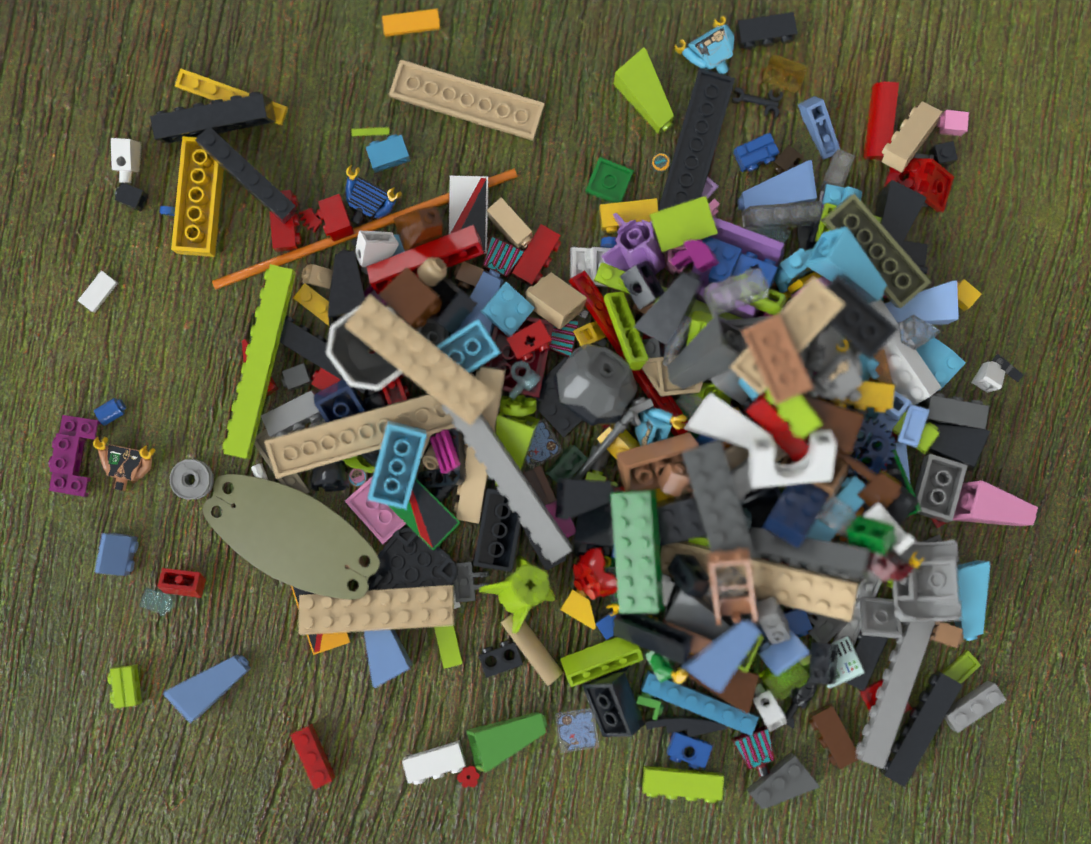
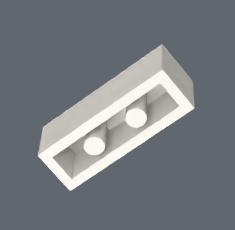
[402,740,466,785]

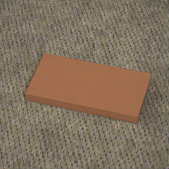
[742,314,813,405]

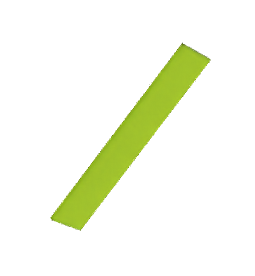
[352,127,389,136]

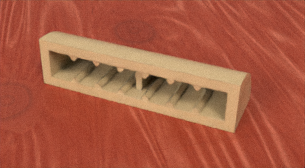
[501,613,563,686]

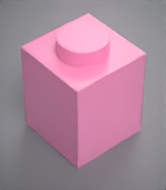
[937,110,969,136]

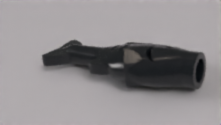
[783,670,817,728]

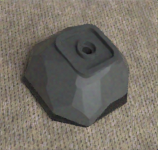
[554,344,638,426]

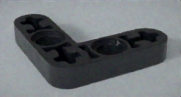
[417,428,466,489]

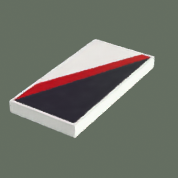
[449,176,488,254]

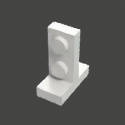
[862,503,915,554]

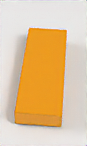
[382,9,440,36]

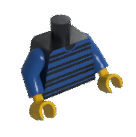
[346,165,402,226]

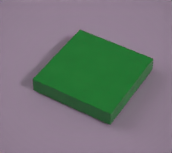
[585,157,634,203]

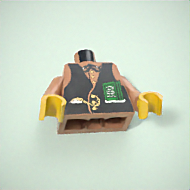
[93,437,155,491]

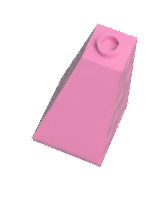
[953,481,1038,526]

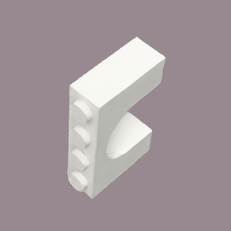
[748,431,836,488]

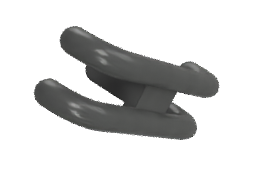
[798,324,829,397]

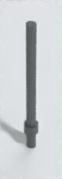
[572,409,636,479]

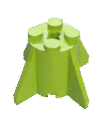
[479,556,555,633]

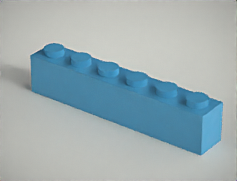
[641,670,759,736]

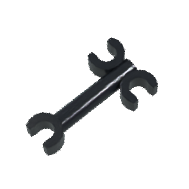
[731,87,783,119]

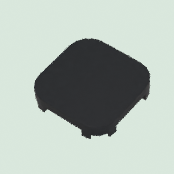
[366,528,458,591]

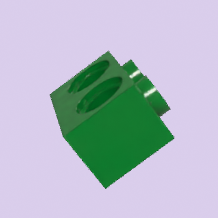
[846,516,896,555]

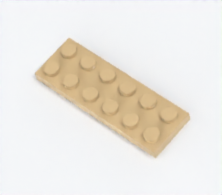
[730,277,844,394]

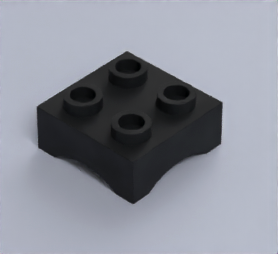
[861,486,919,526]

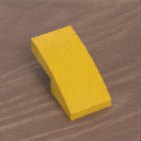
[573,321,607,346]

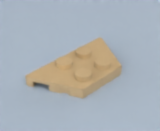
[642,355,703,397]

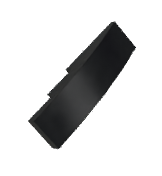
[644,716,727,737]

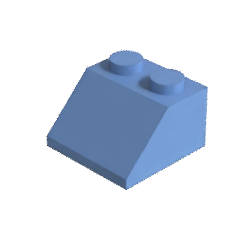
[95,533,138,576]
[757,629,809,676]

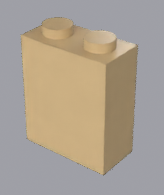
[487,198,532,250]
[525,272,587,330]

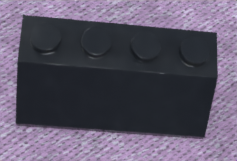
[473,489,520,572]

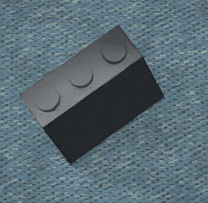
[582,672,645,737]

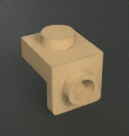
[302,264,333,289]

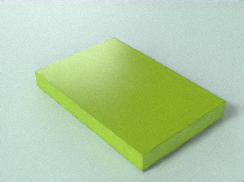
[649,196,718,252]

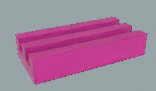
[430,430,460,474]

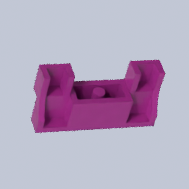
[48,415,101,497]

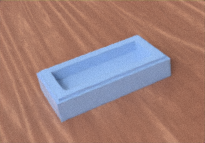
[898,404,930,448]

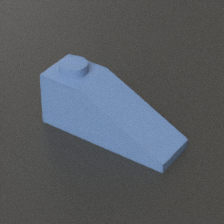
[798,96,841,159]

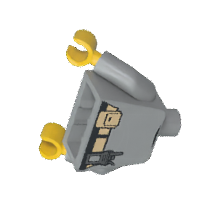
[812,340,863,402]

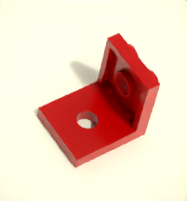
[884,158,954,212]

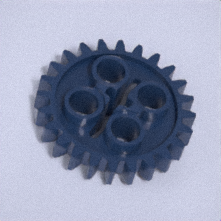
[838,416,896,479]

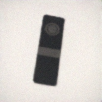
[992,354,1023,382]

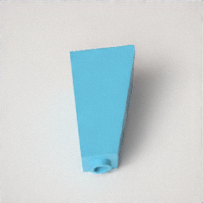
[805,227,887,303]
[954,560,990,641]

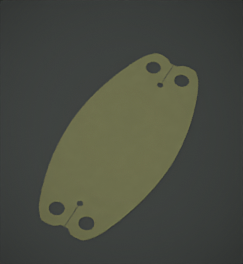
[202,474,380,599]

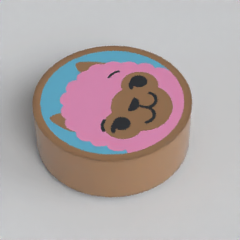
[348,468,368,487]

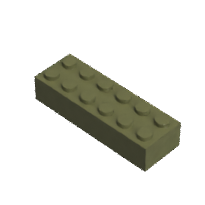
[821,193,931,309]

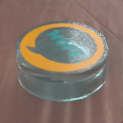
[651,153,670,173]

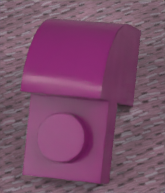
[670,240,719,273]

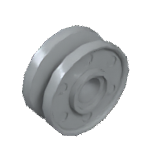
[170,459,214,499]

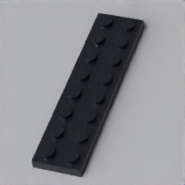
[658,68,735,212]

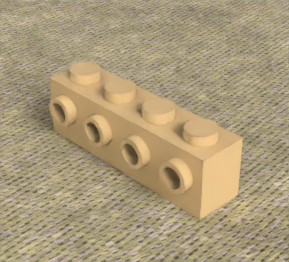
[882,101,942,172]

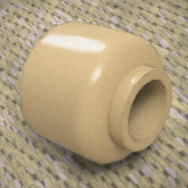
[418,257,447,287]

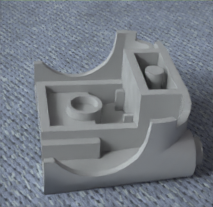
[893,540,962,622]

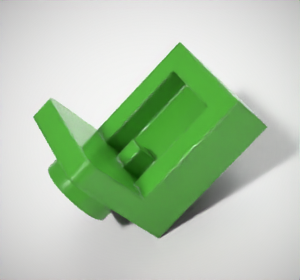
[636,692,663,720]

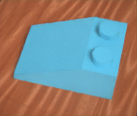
[907,326,966,392]

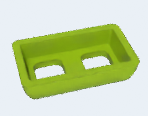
[738,282,786,315]

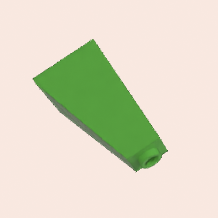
[466,712,547,773]

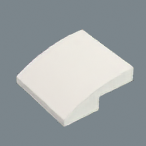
[570,247,611,287]

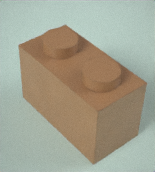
[929,621,964,648]

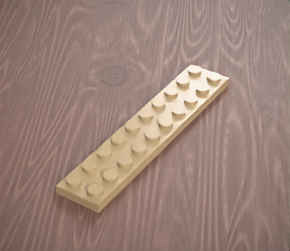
[265,394,455,478]
[661,541,859,621]

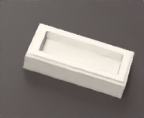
[78,271,118,313]

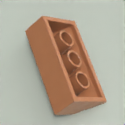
[617,432,699,491]

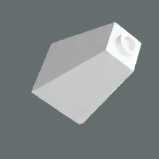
[684,393,770,450]

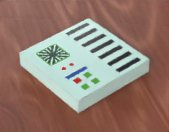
[827,636,865,689]

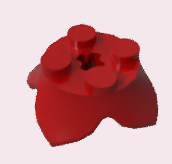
[573,548,618,600]

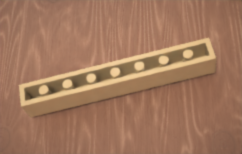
[454,365,506,523]

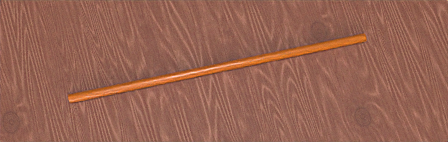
[212,169,517,290]

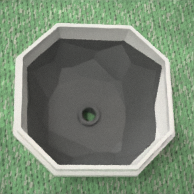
[326,304,403,390]

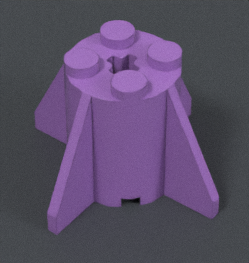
[601,213,666,275]

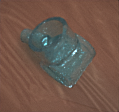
[509,361,541,399]

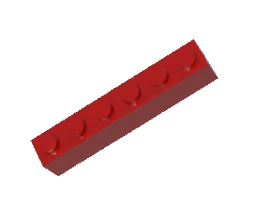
[366,225,484,295]

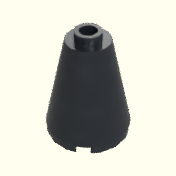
[310,460,350,492]

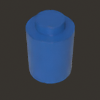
[94,398,126,426]

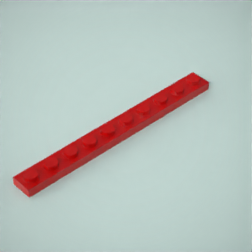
[569,271,688,436]

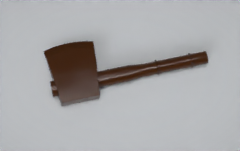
[835,446,902,510]

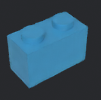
[366,134,411,173]

